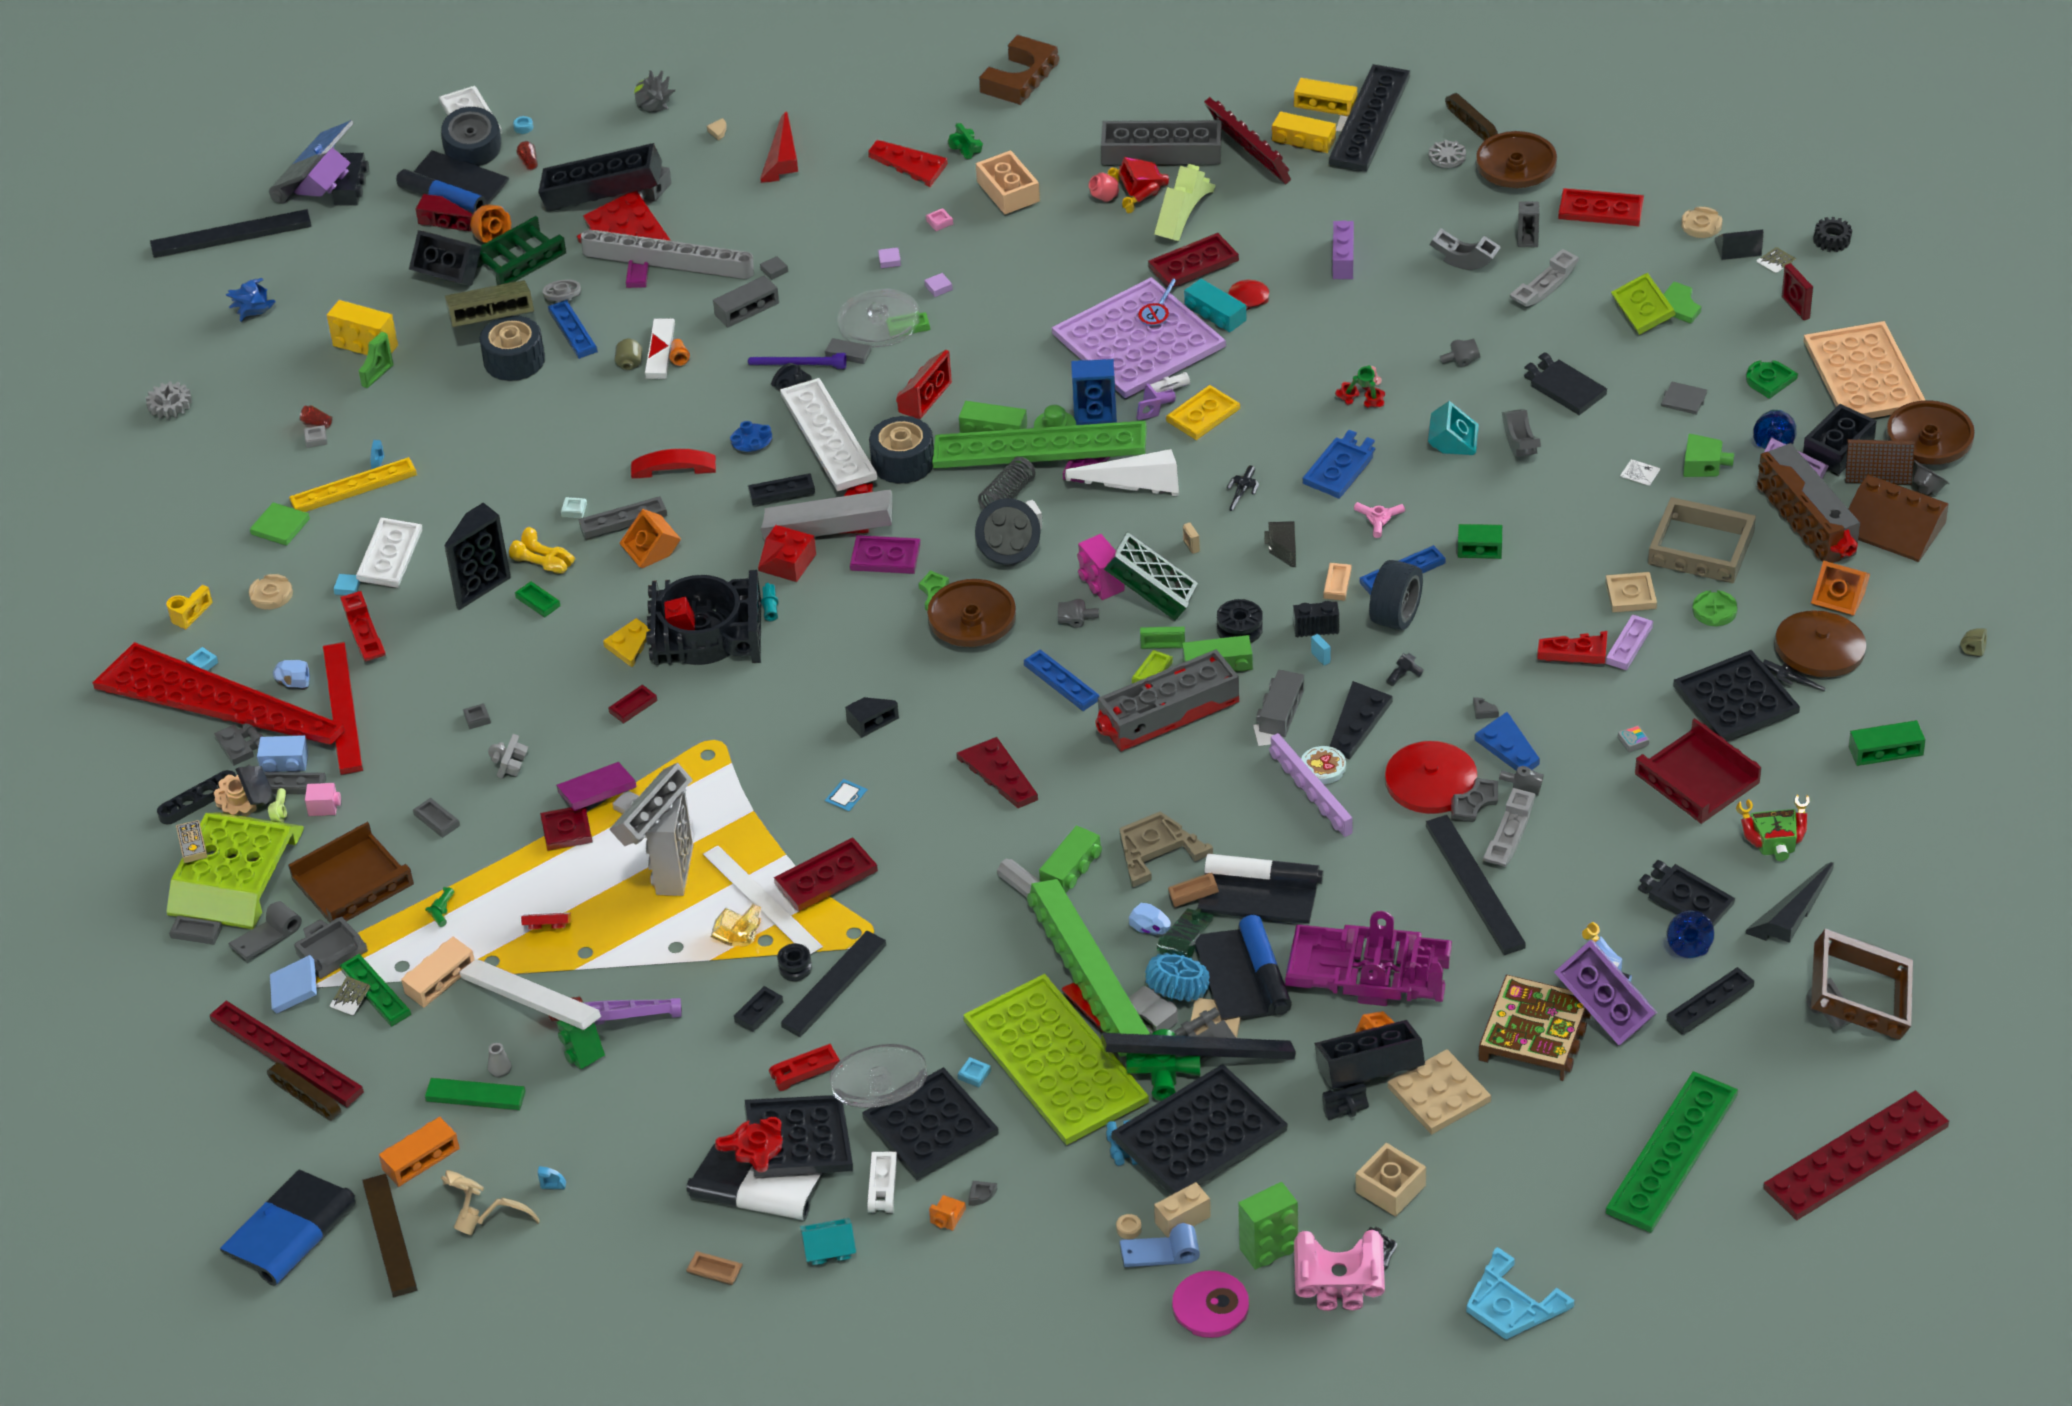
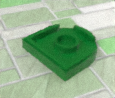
[1746,360,1798,399]

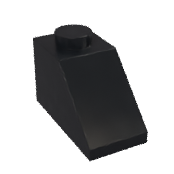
[845,697,899,738]

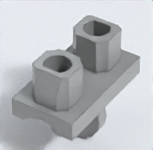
[488,734,528,779]

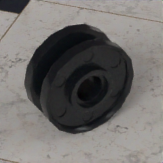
[1217,599,1263,643]

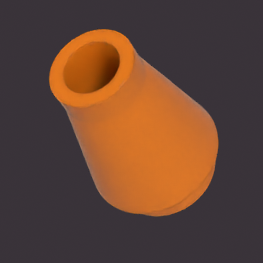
[669,339,690,366]

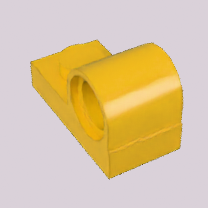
[166,585,213,630]

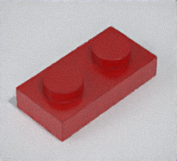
[521,912,571,929]

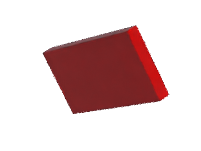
[1558,188,1644,226]

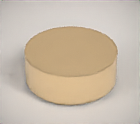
[1116,1214,1142,1239]

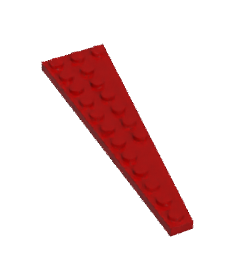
[92,642,344,745]

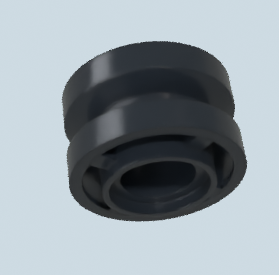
[777,943,812,981]

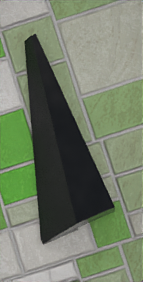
[1746,862,1834,943]

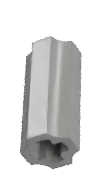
[997,858,1041,898]

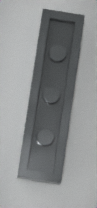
[578,496,667,539]

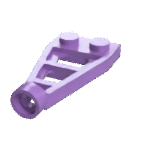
[584,998,682,1025]

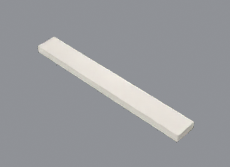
[460,959,601,1030]

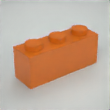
[379,1117,460,1187]

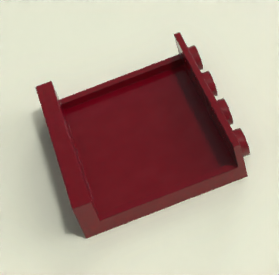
[1635,718,1761,824]

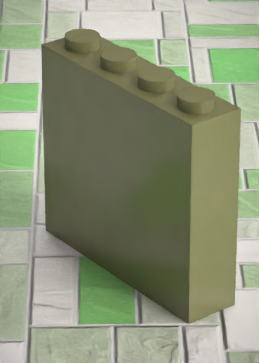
[445,280,534,327]

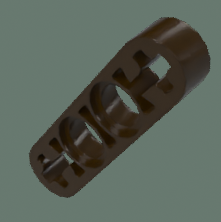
[1445,93,1498,141]
[267,1062,341,1121]

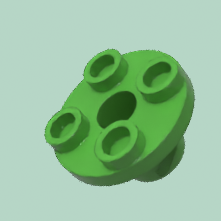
[1034,405,1076,428]

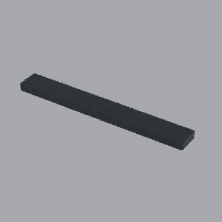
[150,209,311,258]
[1426,815,1526,955]
[1101,1033,1296,1060]

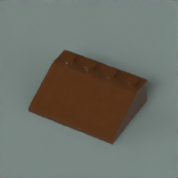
[1848,475,1949,562]

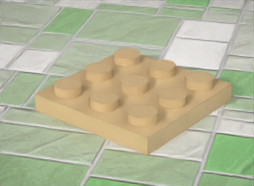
[1388,1049,1491,1135]

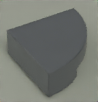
[1473,697,1499,719]
[968,1181,997,1206]

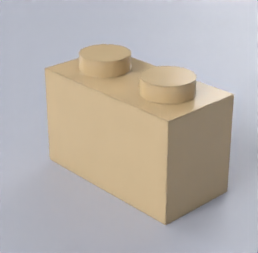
[1154,1182,1211,1237]

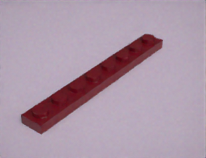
[209,1000,364,1107]

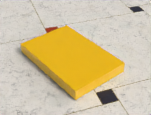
[1166,385,1240,440]

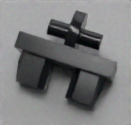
[1322,1083,1369,1120]

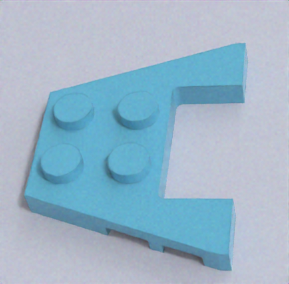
[1466,1247,1575,1339]

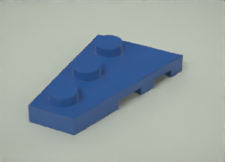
[1475,712,1540,771]

